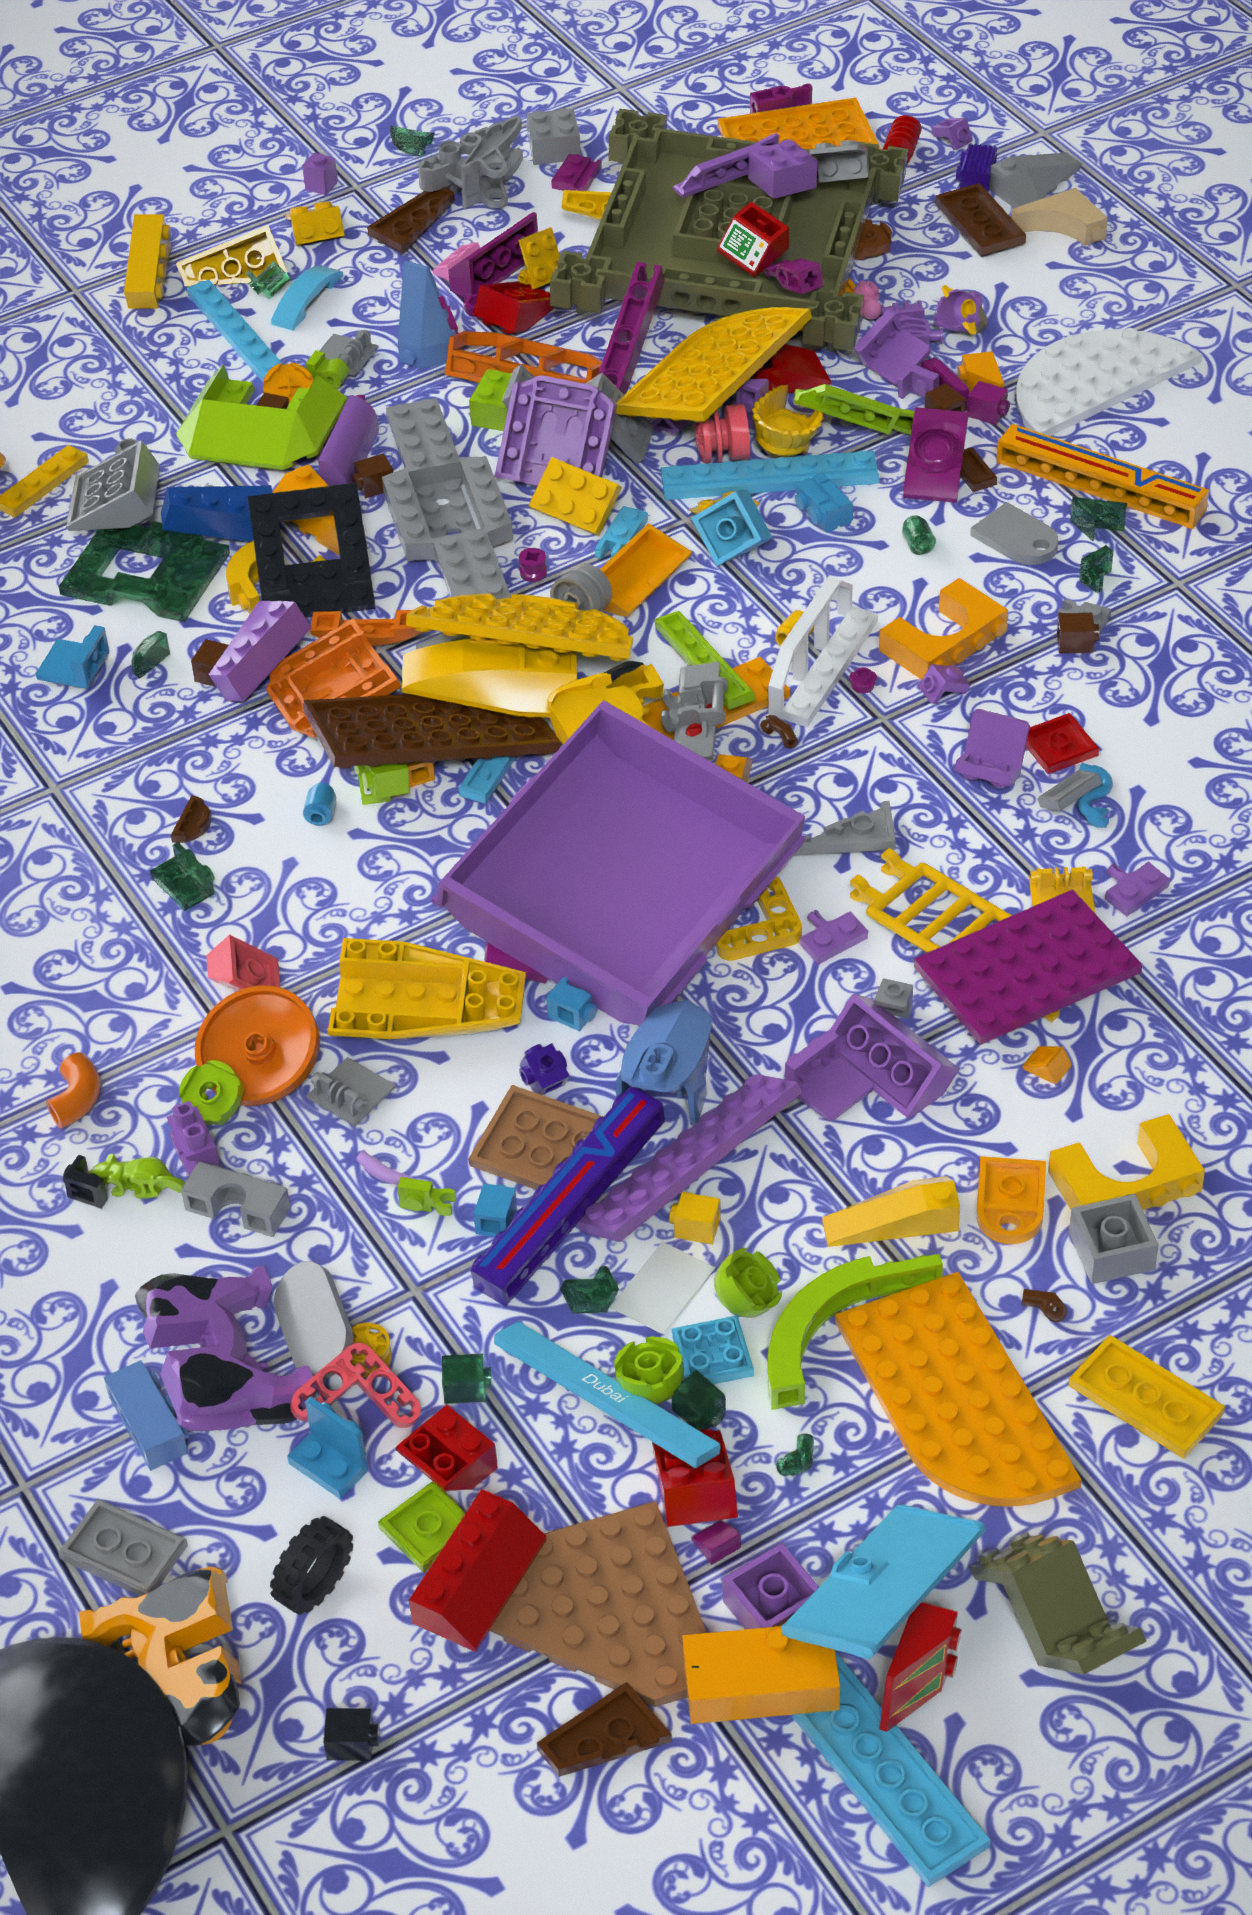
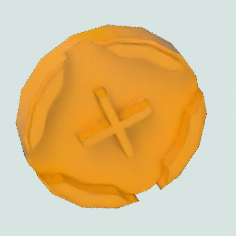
[263,363,313,403]

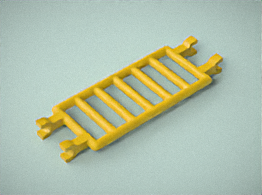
[850,848,1060,1023]

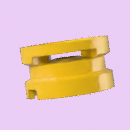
[351,1323,392,1378]

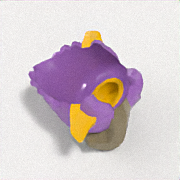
[933,285,988,335]

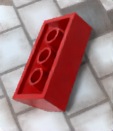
[409,1489,547,1652]

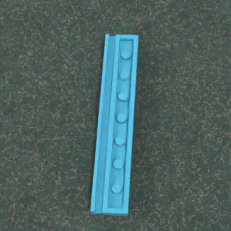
[661,451,879,500]

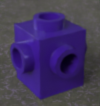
[519,1043,570,1095]

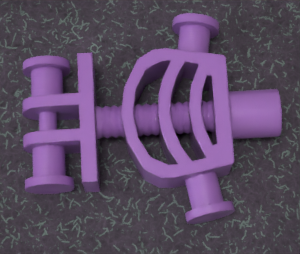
[880,300,943,347]

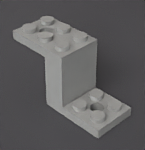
[502,364,654,464]

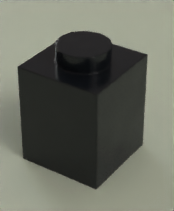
[323,1708,380,1761]

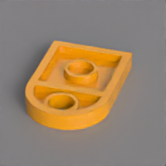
[976,1156,1046,1244]

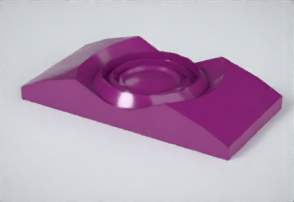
[903,407,969,503]

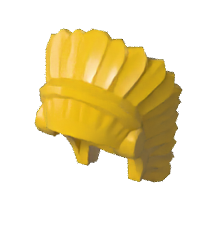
[752,385,825,458]

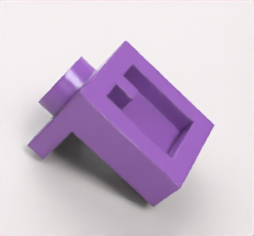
[931,118,973,150]
[897,364,939,399]

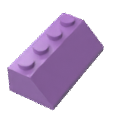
[830,994,960,1118]

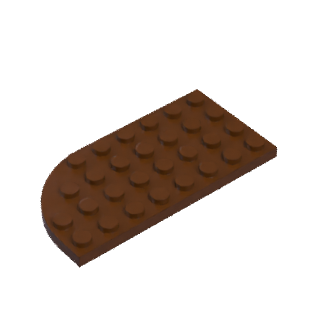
[303,694,561,769]

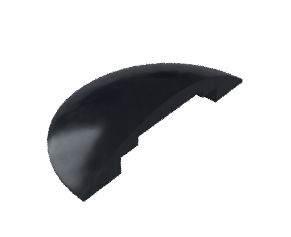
[0,1637,187,1915]

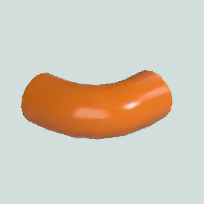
[46,1052,101,1129]

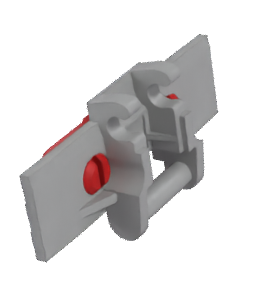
[661,662,728,761]

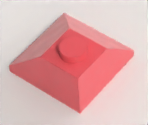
[206,934,280,991]

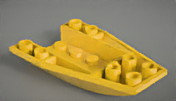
[401,638,577,718]
[328,938,526,1039]

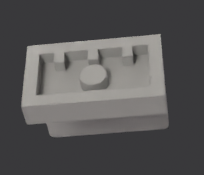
[809,140,870,183]

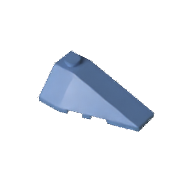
[398,261,459,369]

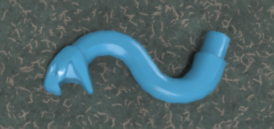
[1078,763,1113,828]

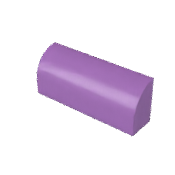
[318,395,379,486]

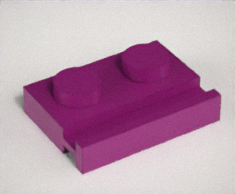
[551,154,602,191]

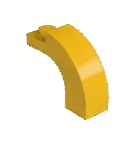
[226,540,260,615]

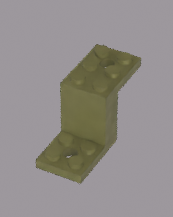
[969,1533,1147,1675]

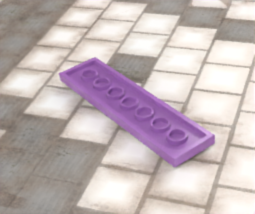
[577,1074,802,1242]

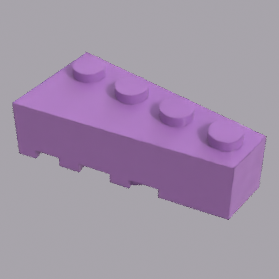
[209,601,311,702]

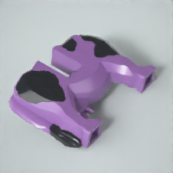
[135,1265,317,1432]

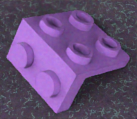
[853,310,931,387]
[954,709,1030,788]
[785,1029,873,1121]

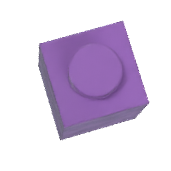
[302,153,338,195]

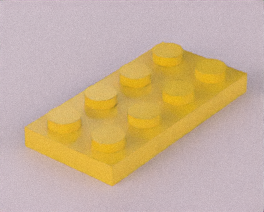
[1069,1335,1225,1459]

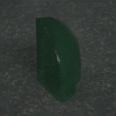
[390,126,435,156]
[131,631,170,679]

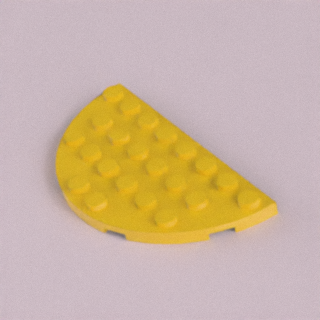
[406,593,633,661]

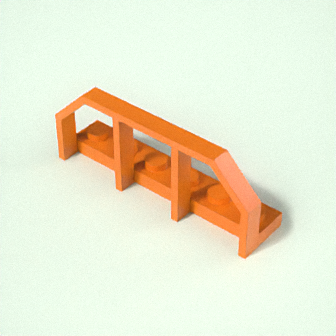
[445,331,602,383]

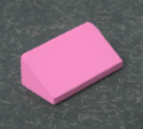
[432,242,481,280]

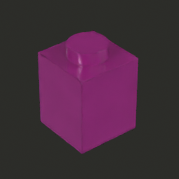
[967,381,1010,425]

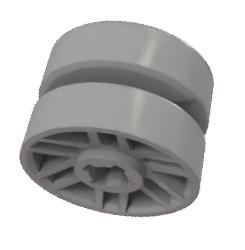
[550,563,612,611]

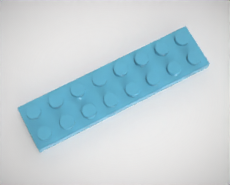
[791,1651,991,1888]

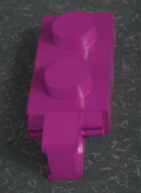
[921,357,970,411]

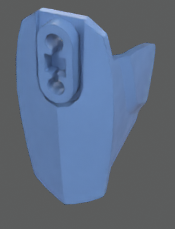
[616,1000,712,1125]

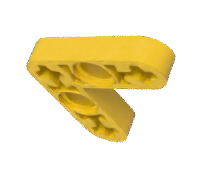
[716,877,802,961]

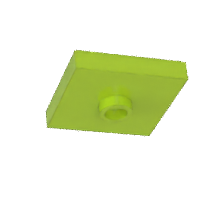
[378,1481,465,1573]

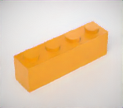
[273,464,340,556]

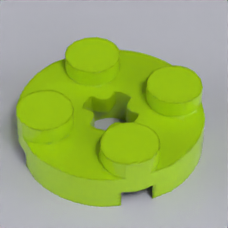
[179,1060,245,1126]

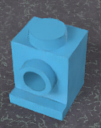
[547,977,598,1032]

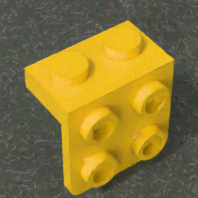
[285,201,345,245]

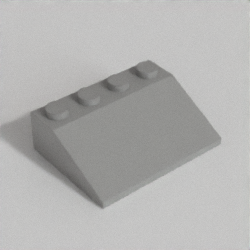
[66,440,160,531]

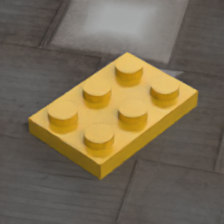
[528,457,622,536]

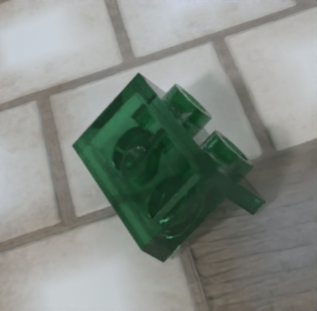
[150,842,215,911]

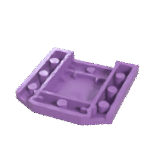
[494,375,617,486]

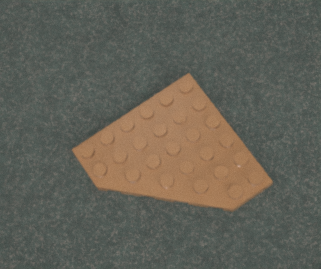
[490,1501,707,1707]

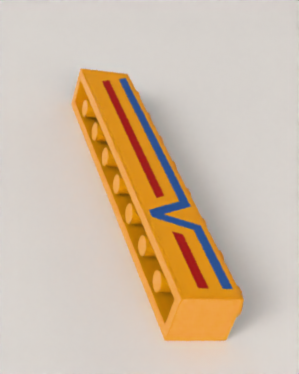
[997,424,1209,529]

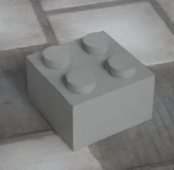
[526,108,581,165]
[1069,1194,1159,1284]

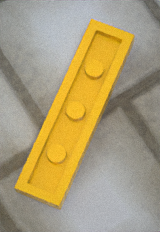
[0,444,89,518]

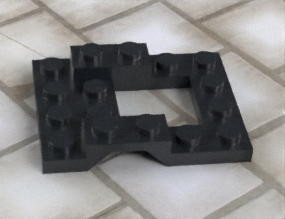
[248,482,375,618]

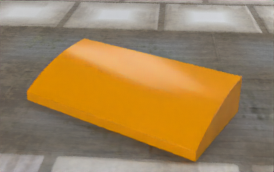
[600,523,692,617]

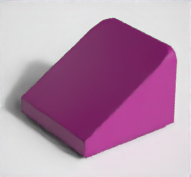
[691,1520,741,1565]

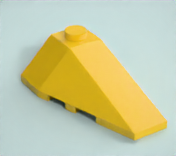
[561,190,612,221]
[176,225,287,287]
[822,1176,960,1247]

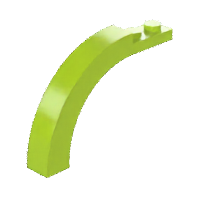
[767,1254,943,1410]

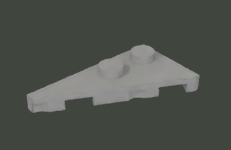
[794,800,896,856]

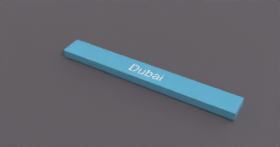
[494,1321,720,1468]

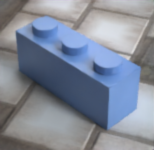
[103,1360,190,1471]

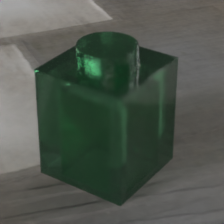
[442,1353,492,1404]
[672,1370,726,1431]

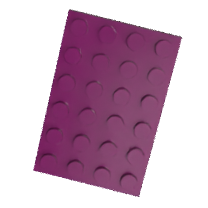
[914,889,1142,1045]

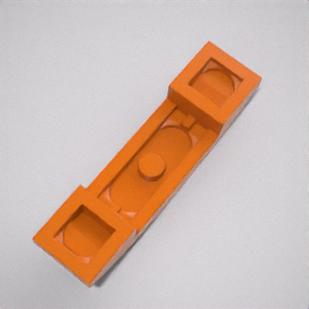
[310,610,422,646]

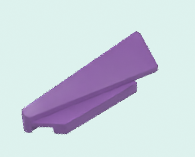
[673,133,779,198]

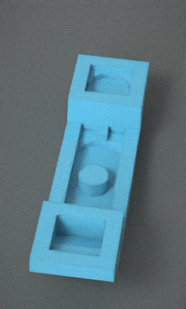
[271,265,343,331]

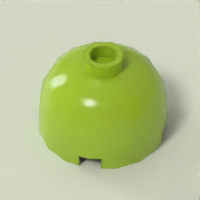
[714,1248,782,1318]
[614,1336,684,1404]

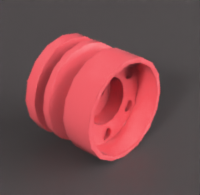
[695,404,750,464]

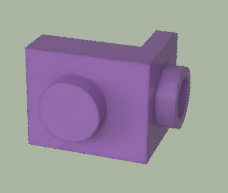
[919,664,971,704]

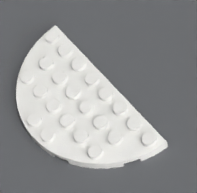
[1016,328,1202,436]

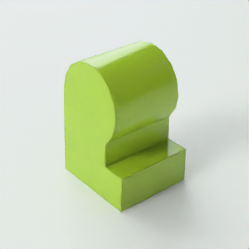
[305,350,350,389]

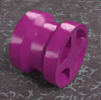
[519,548,547,582]

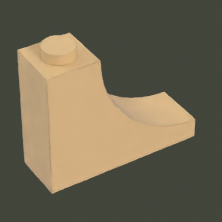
[1011,188,1108,246]

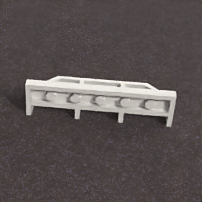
[768,576,878,727]

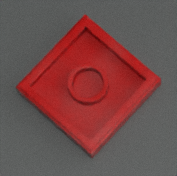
[1026,713,1100,774]

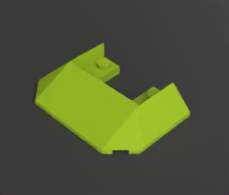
[176,364,348,470]

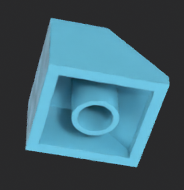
[691,490,773,566]

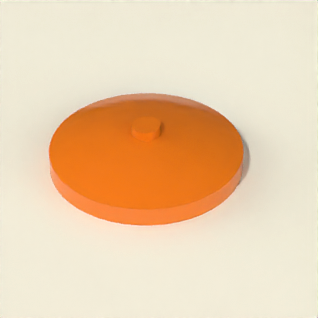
[194,985,320,1106]

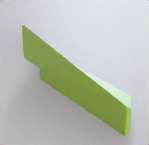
[794,384,915,435]

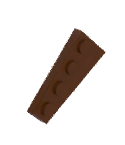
[367,187,455,254]

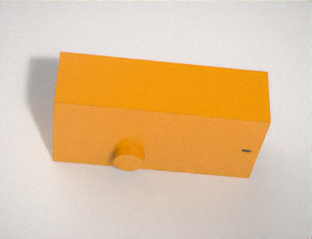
[682,1626,840,1724]

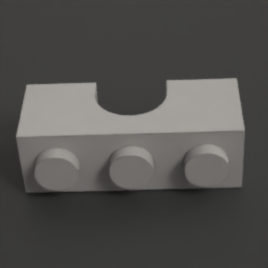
[181,1161,291,1237]

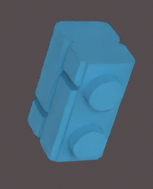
[795,473,853,533]

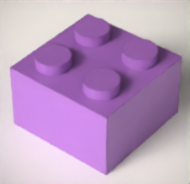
[748,140,818,199]
[722,1543,819,1629]

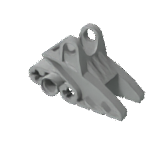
[418,116,523,209]

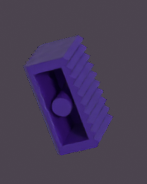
[956,143,997,193]

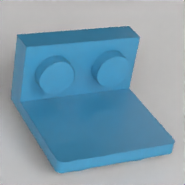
[36,625,109,689]
[287,1397,368,1499]

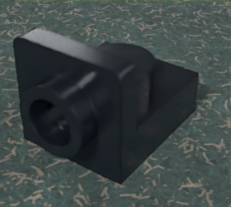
[63,1155,108,1209]

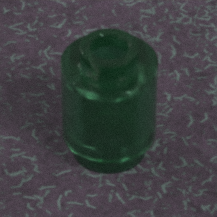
[902,515,936,555]

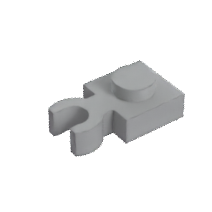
[1057,599,1111,635]

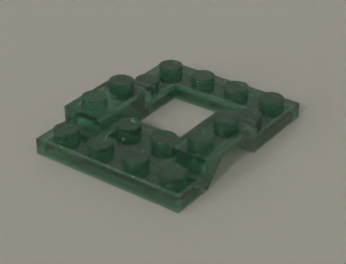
[58,521,230,623]

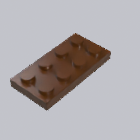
[935,183,1026,256]

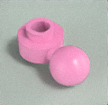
[854,280,881,320]

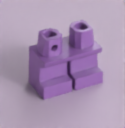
[166,1101,220,1178]

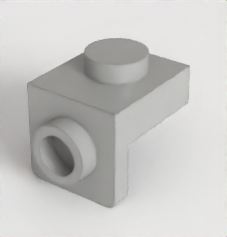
[875,978,913,1019]

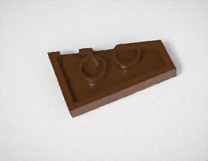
[536,1682,672,1777]

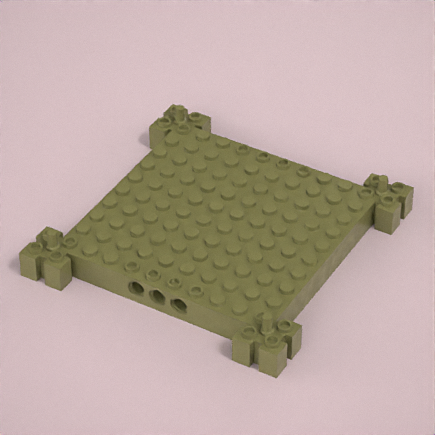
[550,108,908,351]

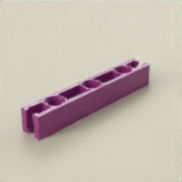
[598,262,665,395]

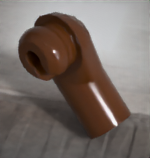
[760,715,798,749]
[1022,1289,1067,1322]

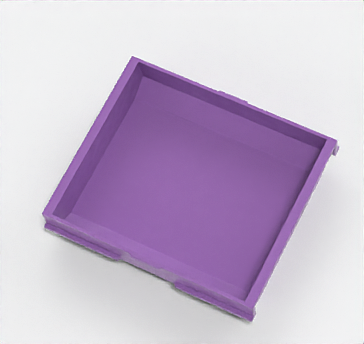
[431,700,806,1027]

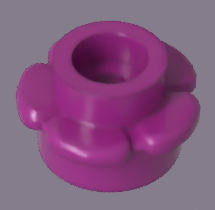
[849,667,877,694]

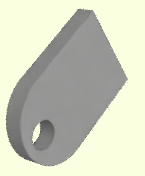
[970,502,1058,565]

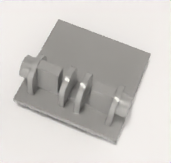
[319,329,379,376]
[306,1057,396,1127]

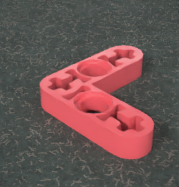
[290,1343,421,1428]

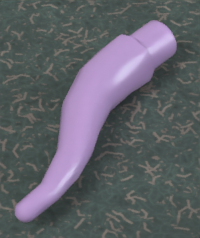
[357,1151,414,1185]

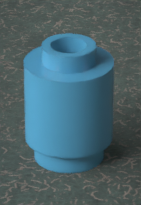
[303,783,336,826]

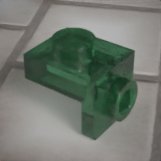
[245,261,291,299]
[1079,545,1114,593]
[560,1266,619,1314]

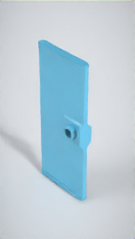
[781,1505,986,1659]

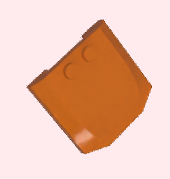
[266,618,402,738]

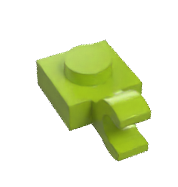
[397,1177,457,1216]

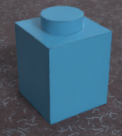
[473,1183,517,1237]

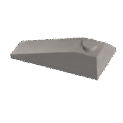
[990,152,1082,208]

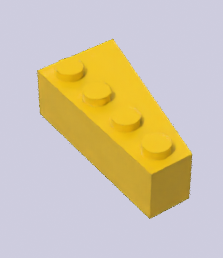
[124,214,172,309]

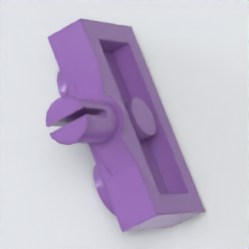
[1105,861,1171,917]
[800,910,869,965]

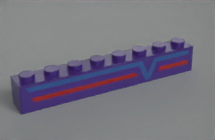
[470,1086,665,1307]

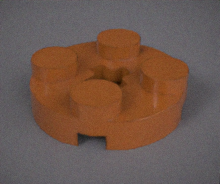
[855,219,892,260]

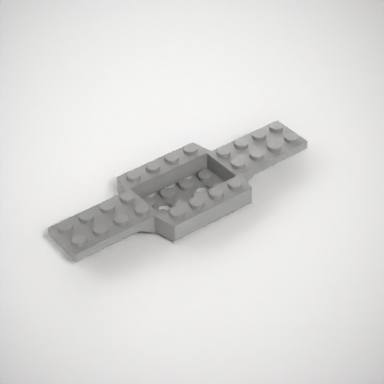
[382,398,513,599]

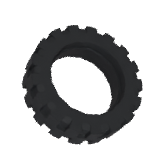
[270,1516,354,1615]

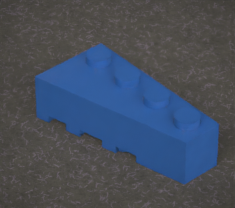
[161,485,273,542]

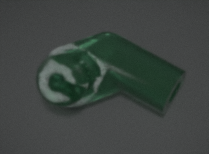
[776,1434,814,1477]

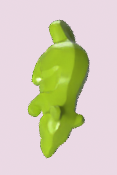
[86,1154,186,1199]

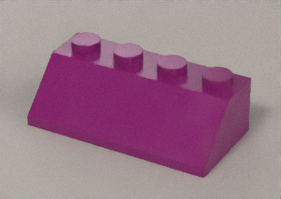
[448,212,538,299]

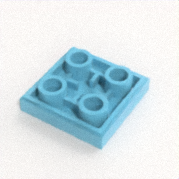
[671,1316,754,1390]

